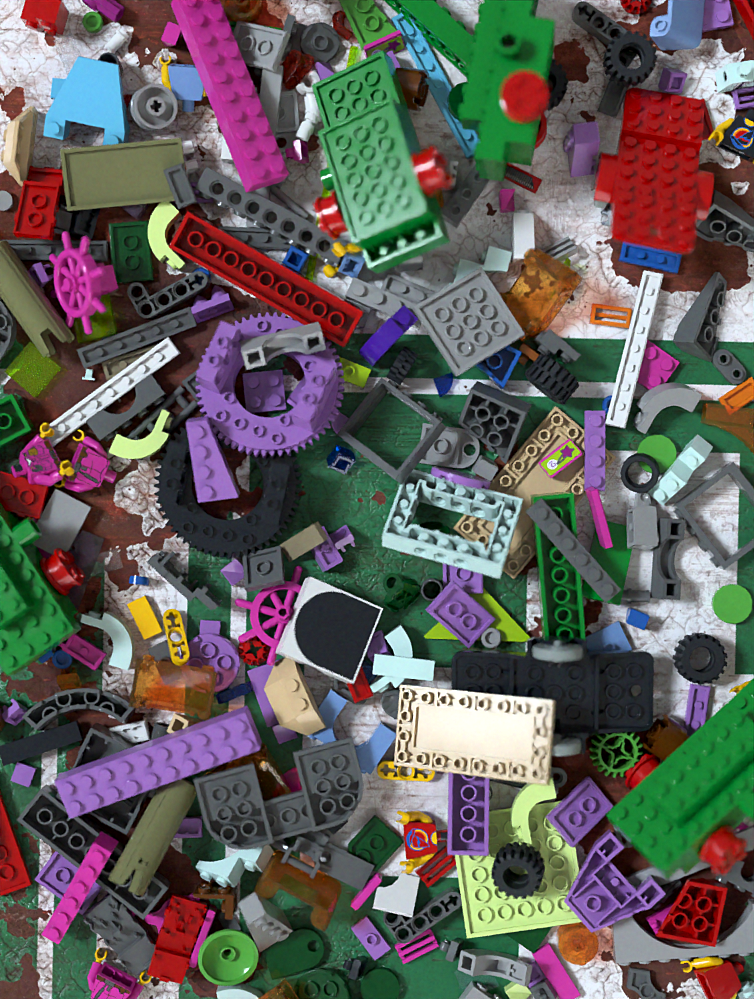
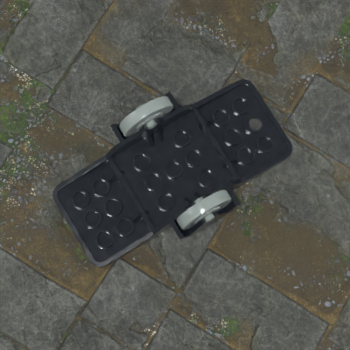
[451,636,654,756]

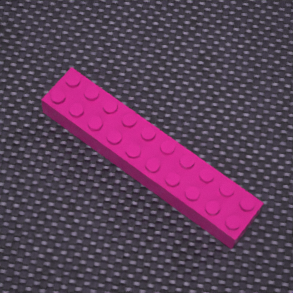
[171,0,289,193]

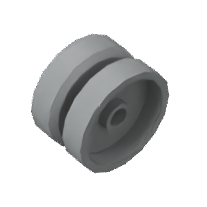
[129,84,177,131]

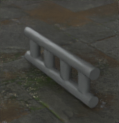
[127,385,198,460]

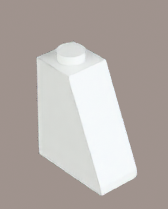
[511,210,535,264]

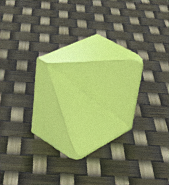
[504,982,532,999]

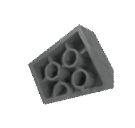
[458,381,532,464]

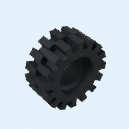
[386,346,419,385]

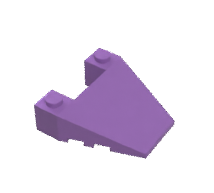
[564,829,666,933]

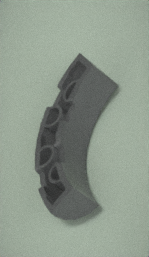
[22,688,136,731]

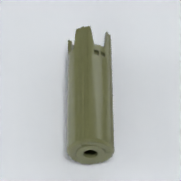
[0,241,75,358]
[108,778,197,897]

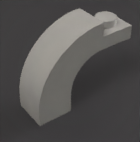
[633,383,702,434]
[458,949,532,986]

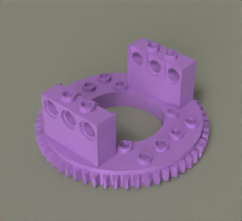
[195,312,345,458]

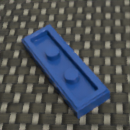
[619,242,682,274]

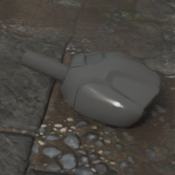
[381,689,400,720]

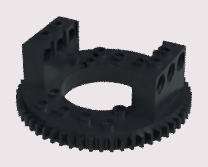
[154,415,302,558]

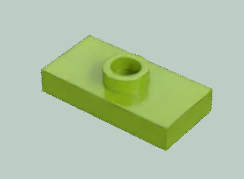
[338,357,371,388]

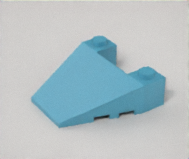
[43,56,130,145]

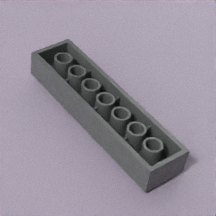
[17,784,171,920]

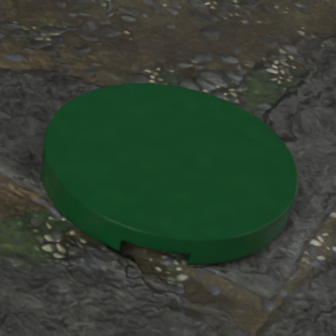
[292,968,351,999]

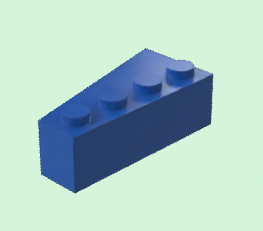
[475,345,522,389]

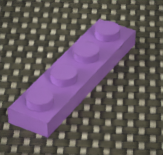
[584,411,605,491]

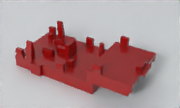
[13,166,65,241]
[0,471,49,519]
[147,893,208,984]

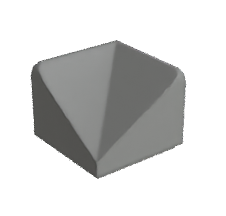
[472,455,498,481]

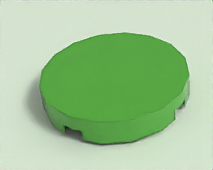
[636,435,677,474]
[711,584,753,624]

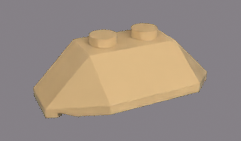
[1,106,38,188]
[264,657,326,736]

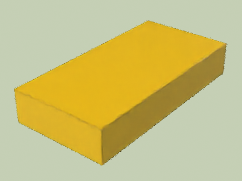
[127,595,163,640]

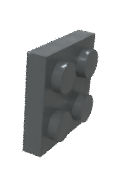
[242,546,285,592]

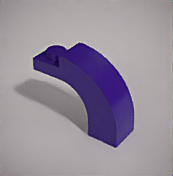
[359,305,418,367]

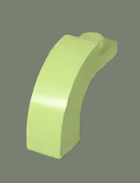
[148,202,187,271]
[109,409,173,459]
[511,776,556,845]

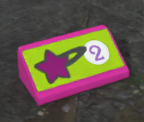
[363,30,405,58]
[538,438,583,479]

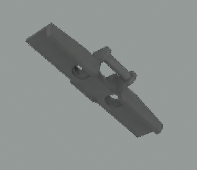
[269,830,375,891]

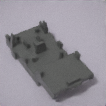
[147,550,222,611]
[83,893,156,977]

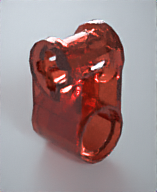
[280,50,314,89]

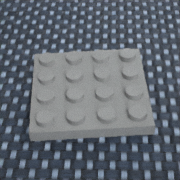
[413,267,525,376]

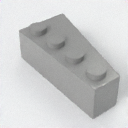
[238,892,293,952]

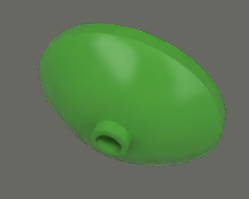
[198,929,258,986]

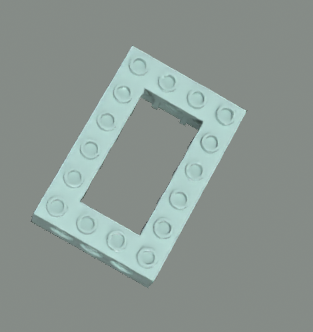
[382,469,523,579]

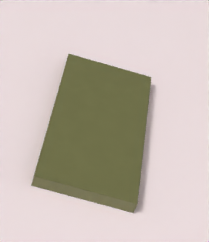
[60,138,186,211]

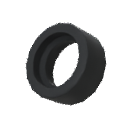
[620,453,660,493]

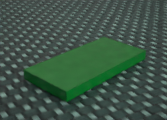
[582,521,632,606]

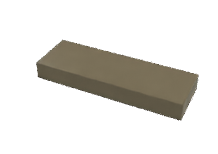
[101,344,158,381]
[279,522,329,562]

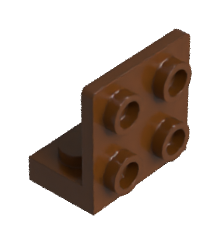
[193,881,238,920]

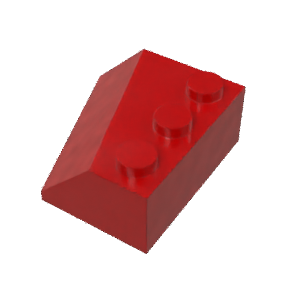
[656,878,728,947]

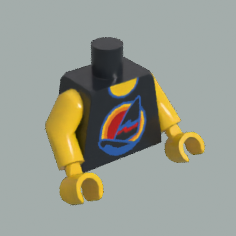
[708,109,754,163]

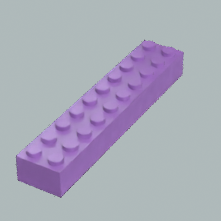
[54,706,262,818]

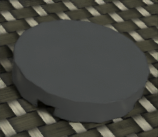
[300,22,340,63]

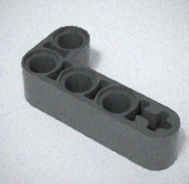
[572,1,637,68]
[127,271,211,320]
[383,887,462,944]

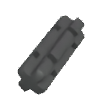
[651,879,682,910]

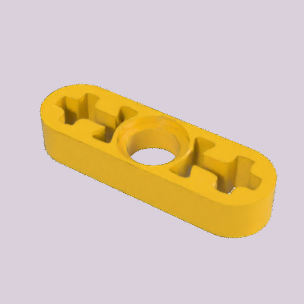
[163,609,190,666]
[377,760,435,782]

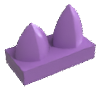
[190,285,234,323]

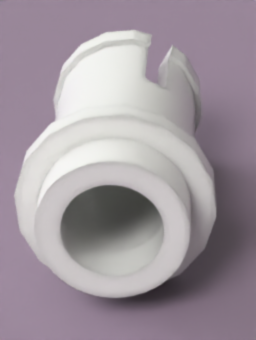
[104,28,130,54]

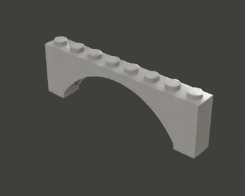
[611,899,754,966]

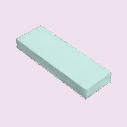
[373,654,435,681]

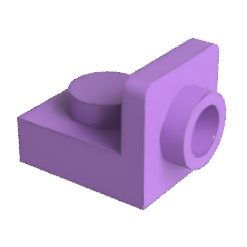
[367,630,392,663]

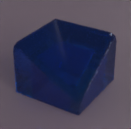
[327,445,356,475]

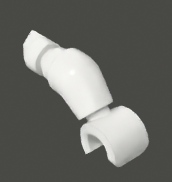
[296,71,322,142]

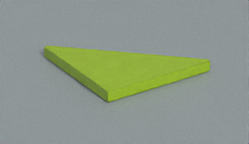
[424,588,530,642]

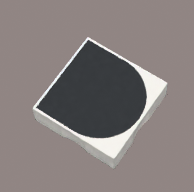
[275,577,383,684]

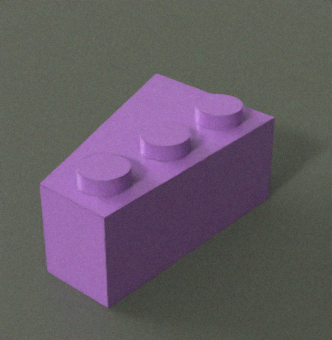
[563,121,600,178]

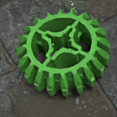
[589,732,643,778]

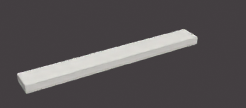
[605,270,663,429]
[40,337,180,447]

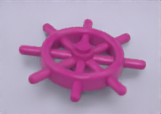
[235,566,302,666]

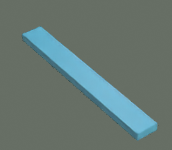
[391,13,480,160]

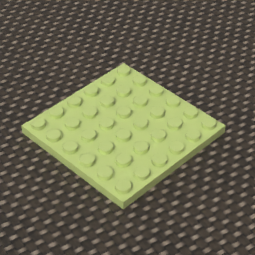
[455,800,582,938]

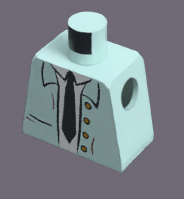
[715,60,754,93]

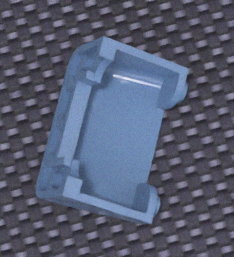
[650,0,705,51]

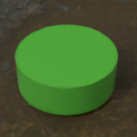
[82,12,104,33]

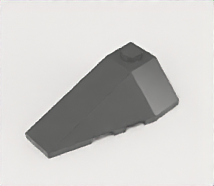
[696,190,754,253]
[673,272,727,362]

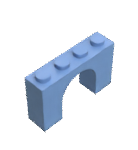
[308,687,396,775]

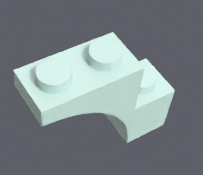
[449,246,512,286]
[648,434,713,506]
[196,844,274,888]

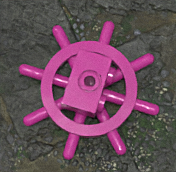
[49,231,118,335]

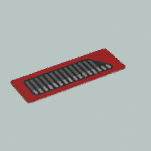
[504,162,542,194]

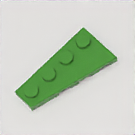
[339,0,397,51]

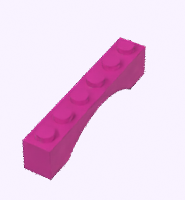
[41,831,119,945]

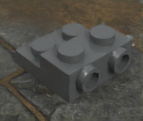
[533,329,580,364]

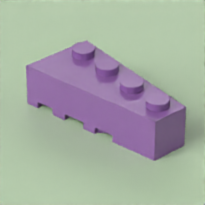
[186,416,240,503]

